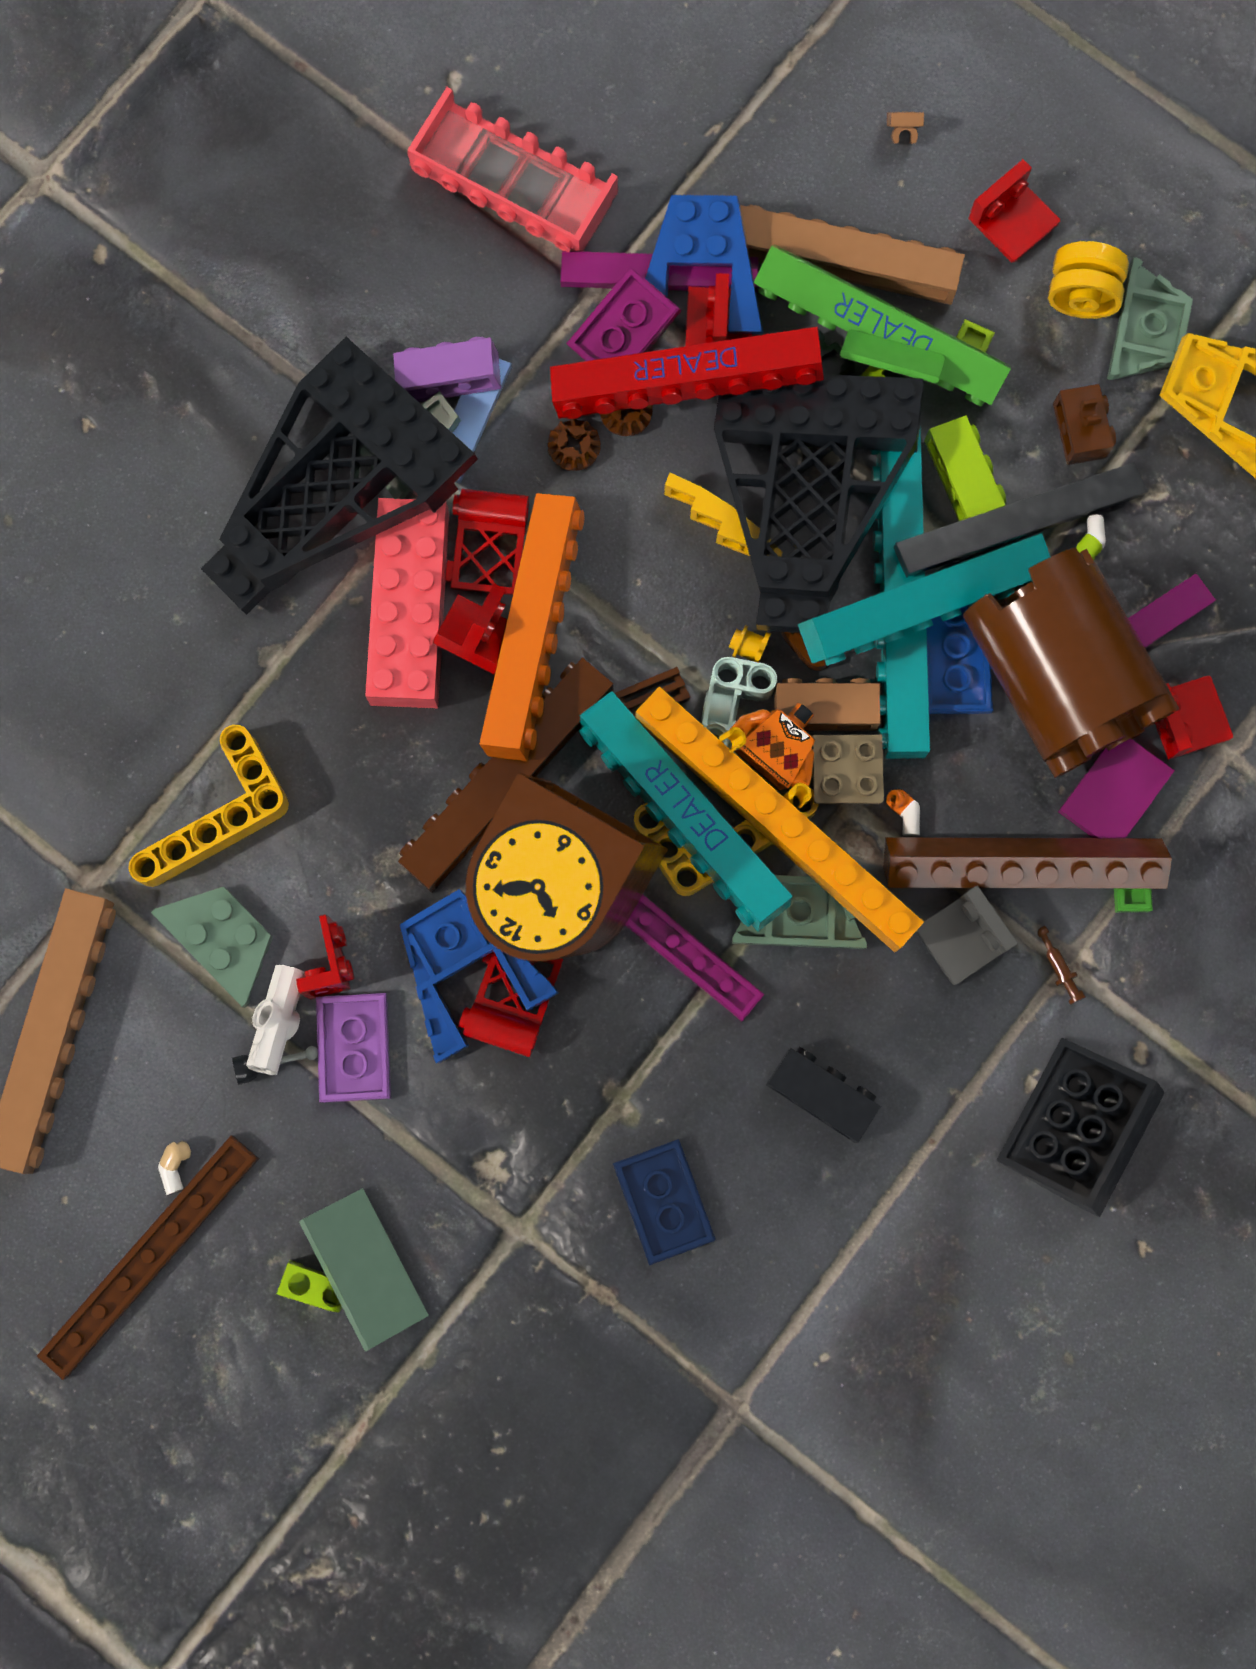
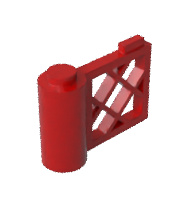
[445,489,529,596]
[459,951,563,1057]

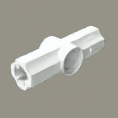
[246,965,305,1075]

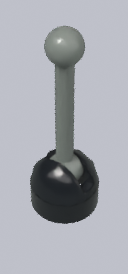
[232,1046,318,1085]

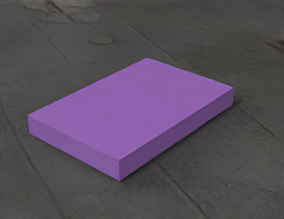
[316,993,391,1103]

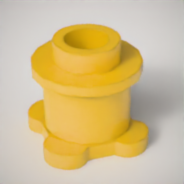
[729,625,771,662]

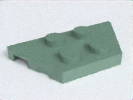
[1107,257,1193,380]
[732,875,867,949]
[151,886,273,1008]

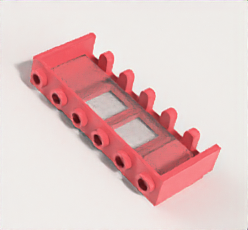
[407,87,618,253]

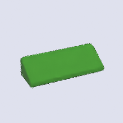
[840,329,945,384]

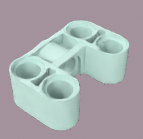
[701,657,777,766]

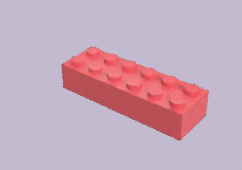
[365,498,450,709]

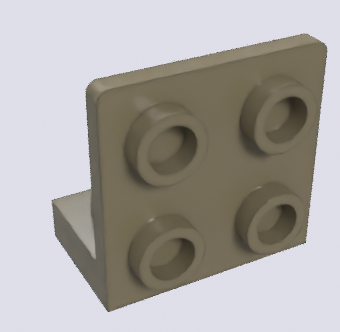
[812,735,884,804]

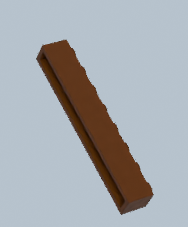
[398,657,614,893]
[883,837,1172,889]

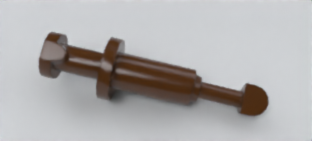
[1037,926,1086,1005]

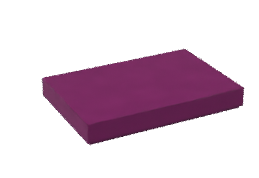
[566,266,681,361]
[1058,738,1175,838]

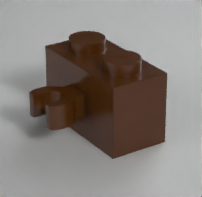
[1053,384,1116,465]

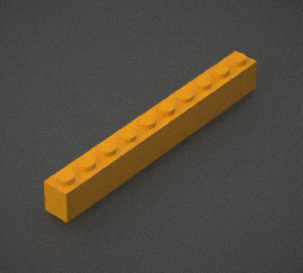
[635,686,924,952]

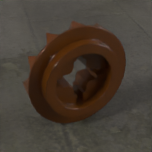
[600,405,653,436]
[547,419,601,471]

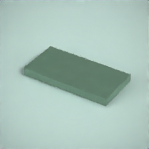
[299,1188,429,1352]

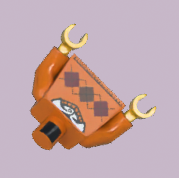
[719,703,815,808]

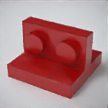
[685,273,752,346]
[432,583,507,674]

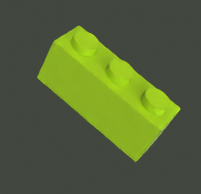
[924,415,1006,521]

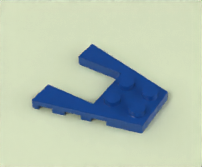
[645,195,763,334]
[400,889,559,1063]

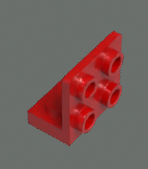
[968,159,1060,263]
[1155,676,1233,760]
[296,914,354,1000]

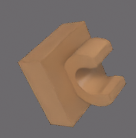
[887,112,924,144]

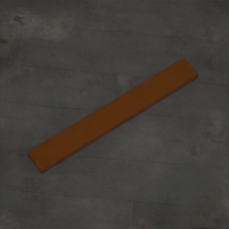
[37,1135,259,1380]

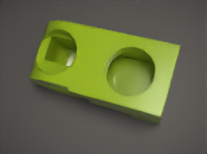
[276,1260,342,1313]

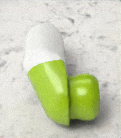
[1076,514,1106,560]

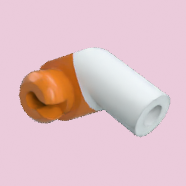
[886,789,920,837]

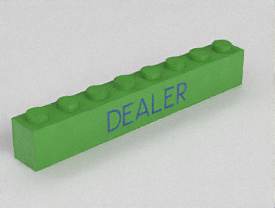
[754,245,1011,407]

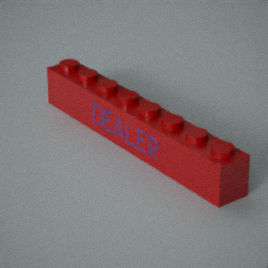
[550,326,824,419]

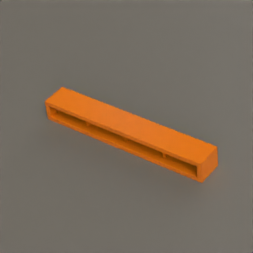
[479,493,584,761]

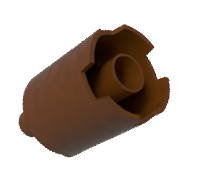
[963,547,1180,778]

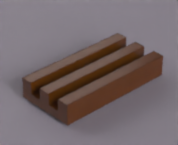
[615,667,691,716]

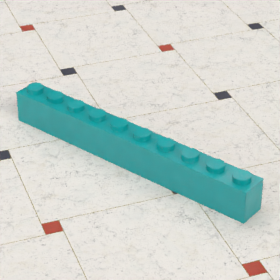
[871,426,930,759]

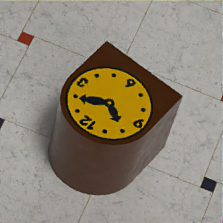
[466,773,668,961]

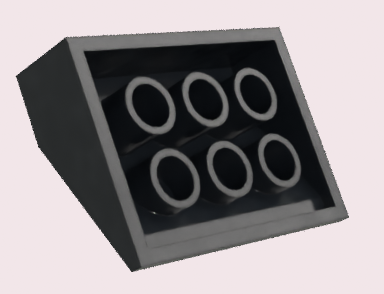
[997,1038,1165,1217]

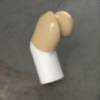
[158,1141,191,1195]

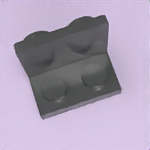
[916,885,1018,985]

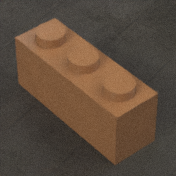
[774,678,880,731]

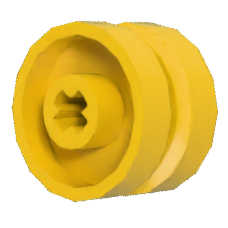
[1048,241,1129,319]

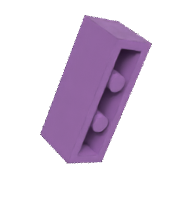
[393,337,501,402]

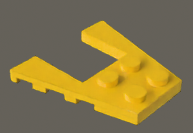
[1159,333,1256,479]

